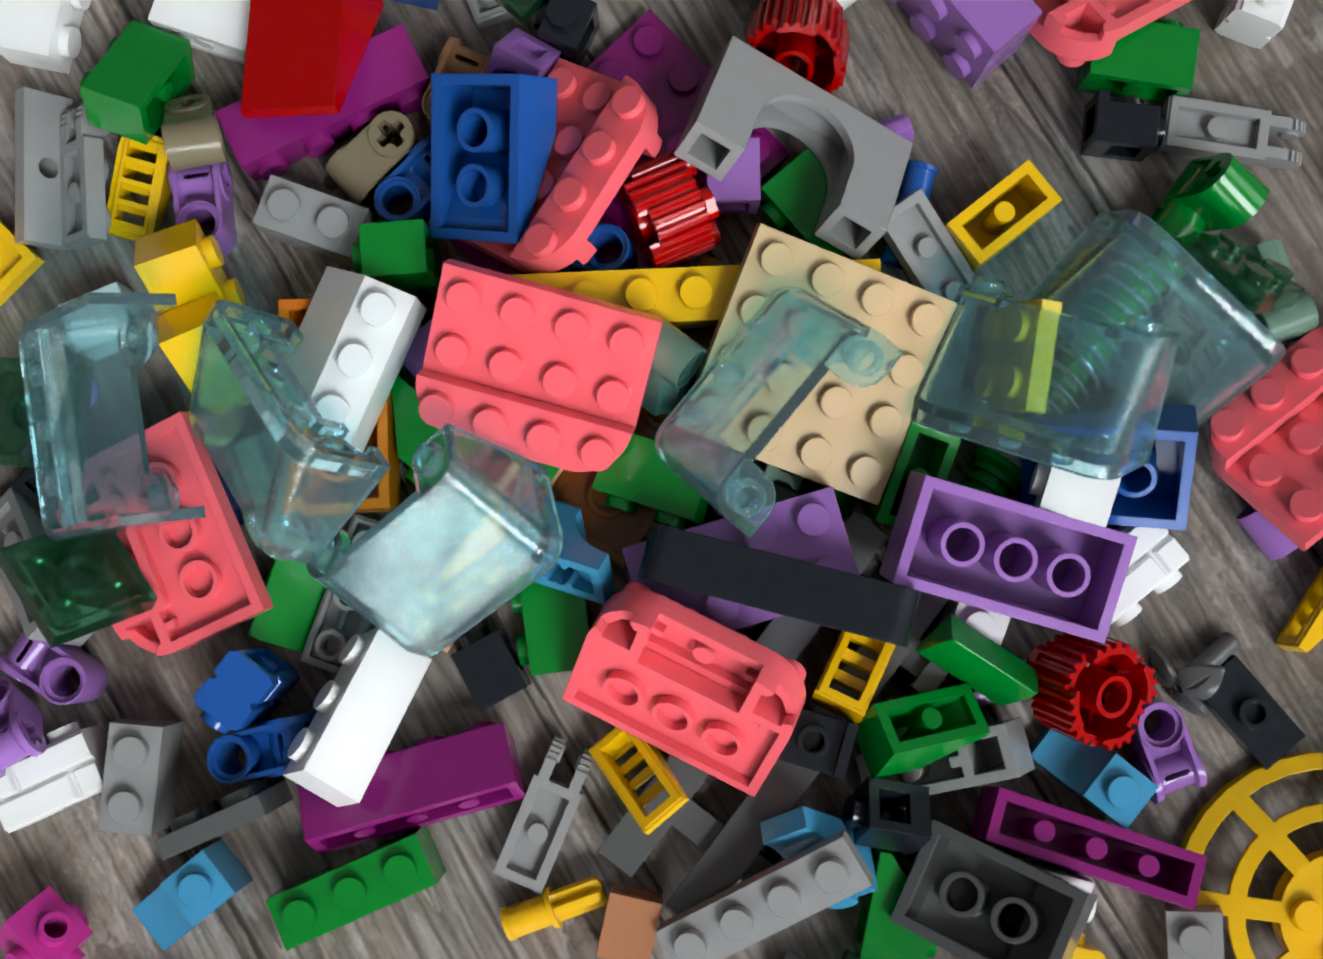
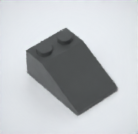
[890,819,1098,959]

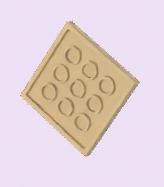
[677,223,960,505]

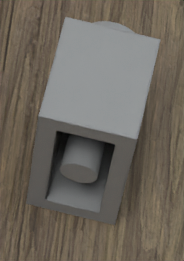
[252,174,378,268]
[97,717,184,836]

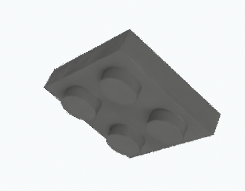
[154,778,293,861]

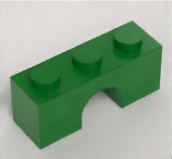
[265,826,446,951]

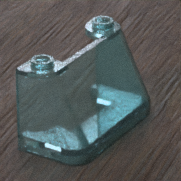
[1022,210,1286,427]
[910,276,1181,480]
[654,286,904,538]
[188,300,391,564]
[304,423,563,657]

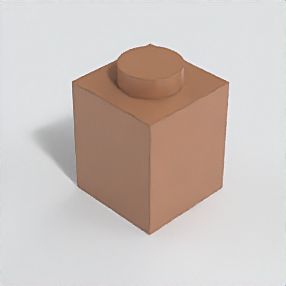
[595,882,663,959]

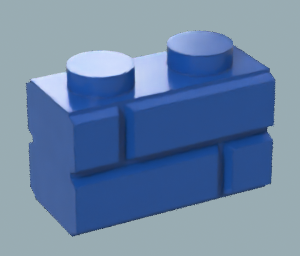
[193,646,300,734]

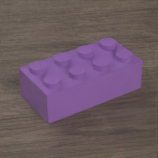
[887,0,1043,88]
[879,470,1138,644]
[622,486,859,630]

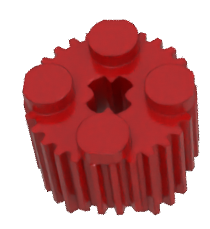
[745,0,850,94]
[617,148,722,268]
[1027,632,1158,751]

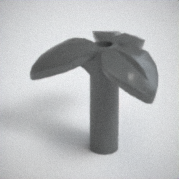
[1148,632,1240,718]

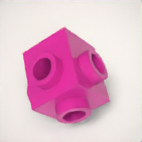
[0,886,93,959]

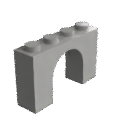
[674,36,913,260]

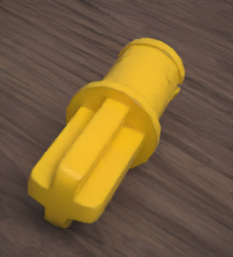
[500,875,607,941]

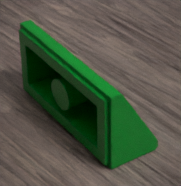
[248,537,339,653]
[916,614,1039,706]

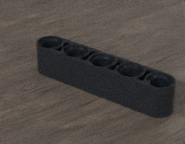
[638,522,921,647]

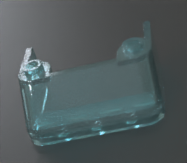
[19,292,206,541]

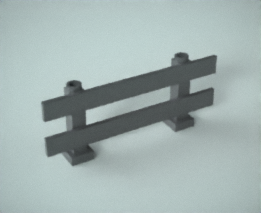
[598,511,949,914]

